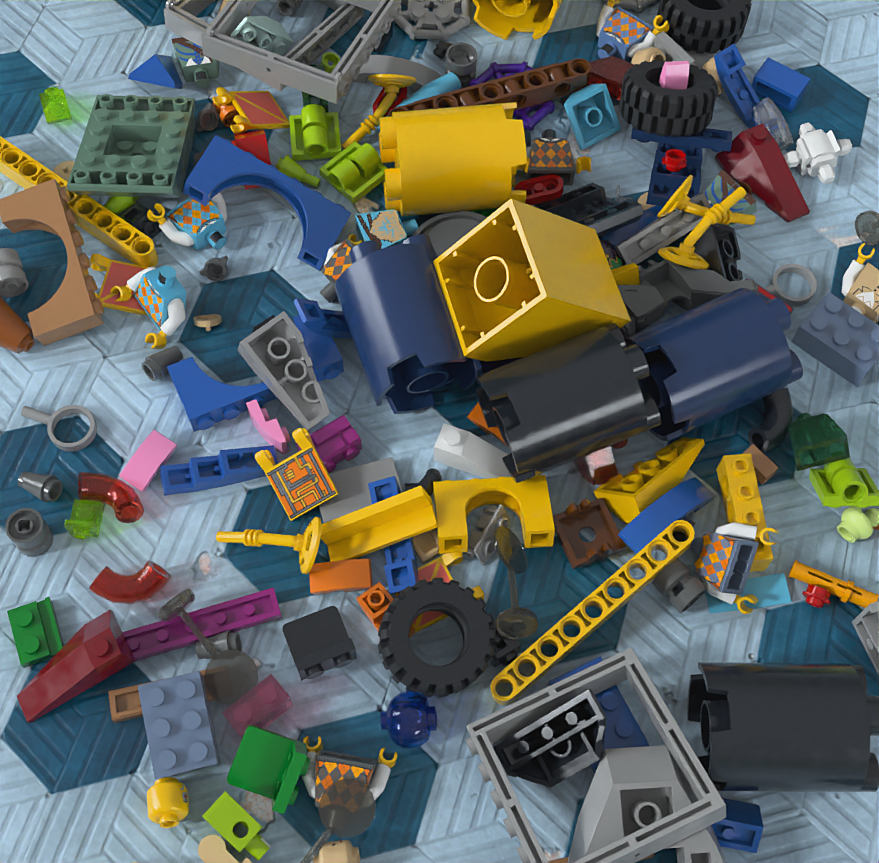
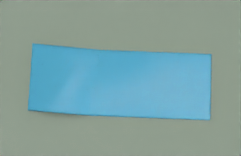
[705,573,791,614]

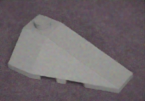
[238,311,330,430]

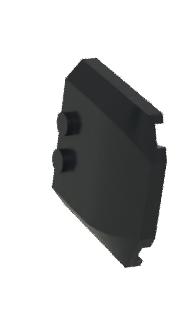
[534,182,643,238]

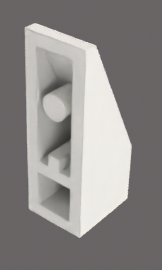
[434,423,511,479]

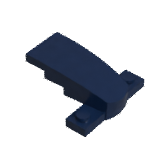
[631,128,732,206]

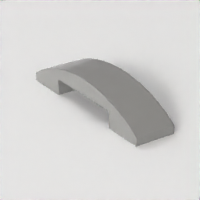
[352,55,441,92]

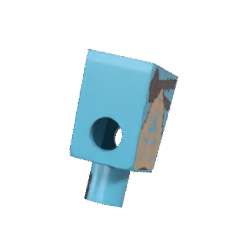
[355,209,418,249]

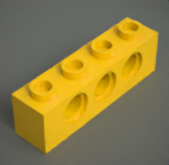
[716,453,773,572]

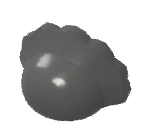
[195,103,219,132]
[199,256,228,281]

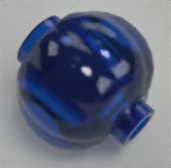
[380,691,437,749]

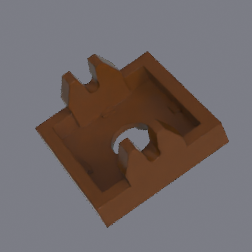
[553,498,626,570]

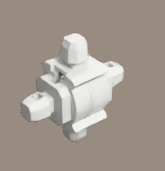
[783,123,852,184]

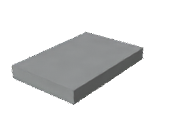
[319,457,403,523]

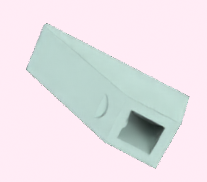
[231,16,294,56]

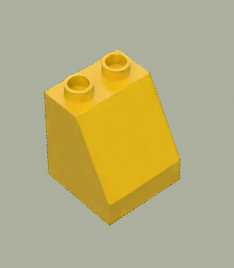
[433,198,631,362]

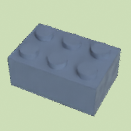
[791,292,879,387]
[138,671,221,779]

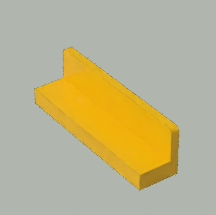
[320,486,438,562]

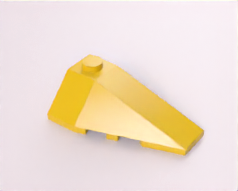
[593,437,705,524]

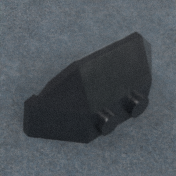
[493,689,607,787]

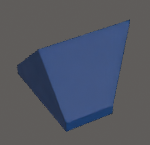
[128,54,183,89]

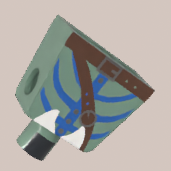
[172,37,220,88]
[703,170,757,227]

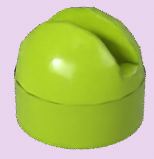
[321,52,340,74]

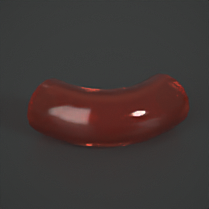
[78,472,144,523]
[89,560,171,604]

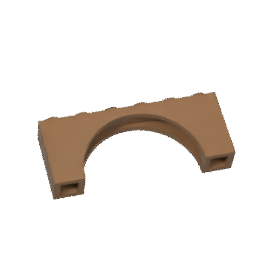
[0,179,104,346]

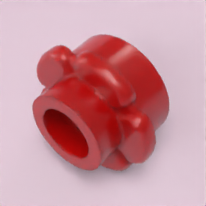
[662,149,687,172]
[802,584,831,608]

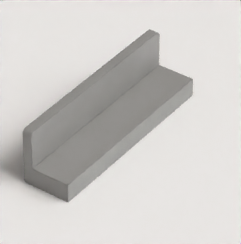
[614,193,711,267]

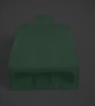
[789,413,850,471]

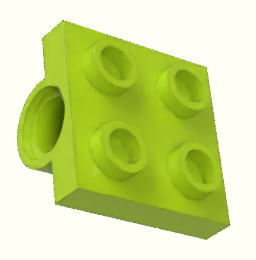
[289,104,341,161]
[319,141,388,204]
[809,454,879,508]

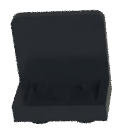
[282,606,357,681]

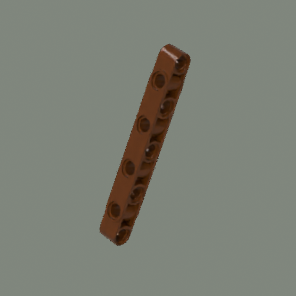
[388,58,591,117]

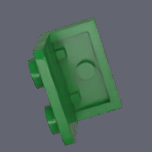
[227,725,310,814]

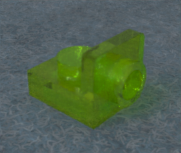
[39,87,72,125]
[64,499,105,540]

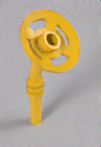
[341,74,417,149]
[657,174,756,225]
[658,187,746,270]
[216,517,322,574]

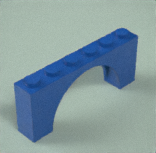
[183,135,351,271]
[167,315,344,432]

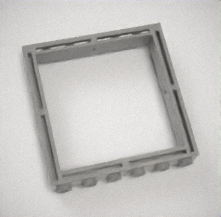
[164,0,364,92]
[201,0,401,104]
[465,647,726,863]

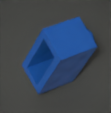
[751,57,811,113]

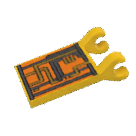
[255,428,339,521]

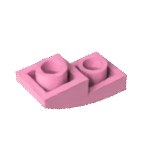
[659,61,689,89]
[246,399,291,455]
[119,430,178,491]

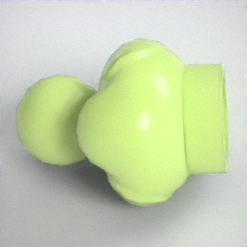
[837,506,879,543]

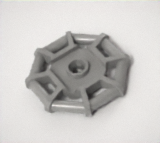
[393,0,472,42]

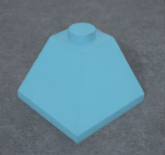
[564,84,621,150]

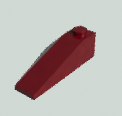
[715,123,810,223]
[17,610,135,723]

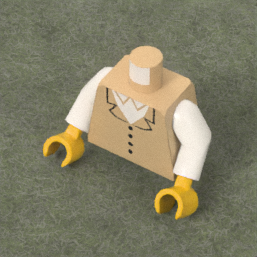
[842,243,879,323]

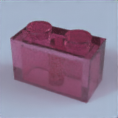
[222,674,293,740]

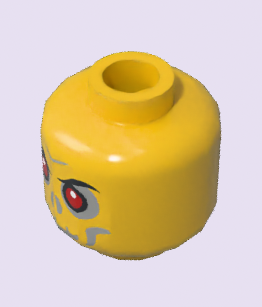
[147,777,189,828]

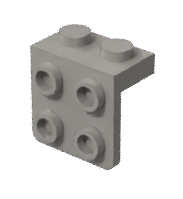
[654,31,714,69]

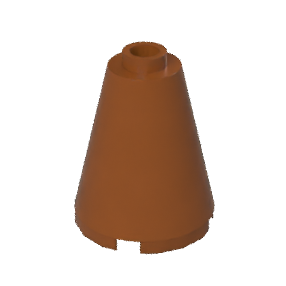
[0,296,35,354]

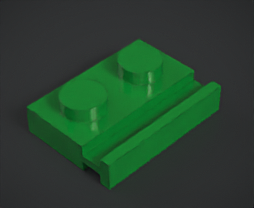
[7,597,64,668]

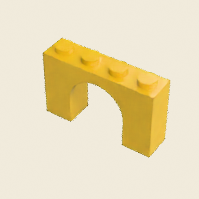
[433,475,555,554]

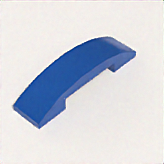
[714,44,782,135]
[293,298,352,338]
[368,476,418,594]
[618,477,715,554]

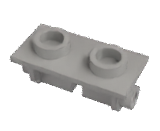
[463,504,511,566]

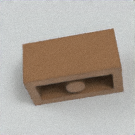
[742,444,778,485]

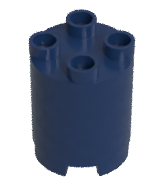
[335,234,482,414]
[624,288,803,441]

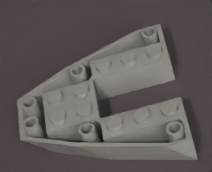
[567,745,727,863]

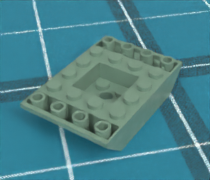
[67,94,195,198]

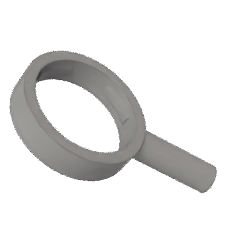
[763,264,817,306]
[21,405,97,452]

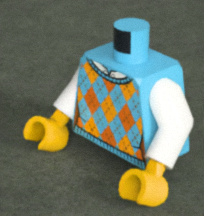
[147,192,227,250]
[110,266,187,349]

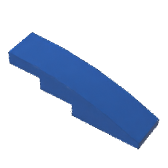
[159,445,278,496]

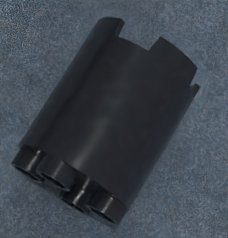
[475,323,661,483]
[687,662,879,792]

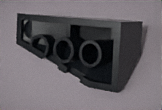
[684,223,743,281]

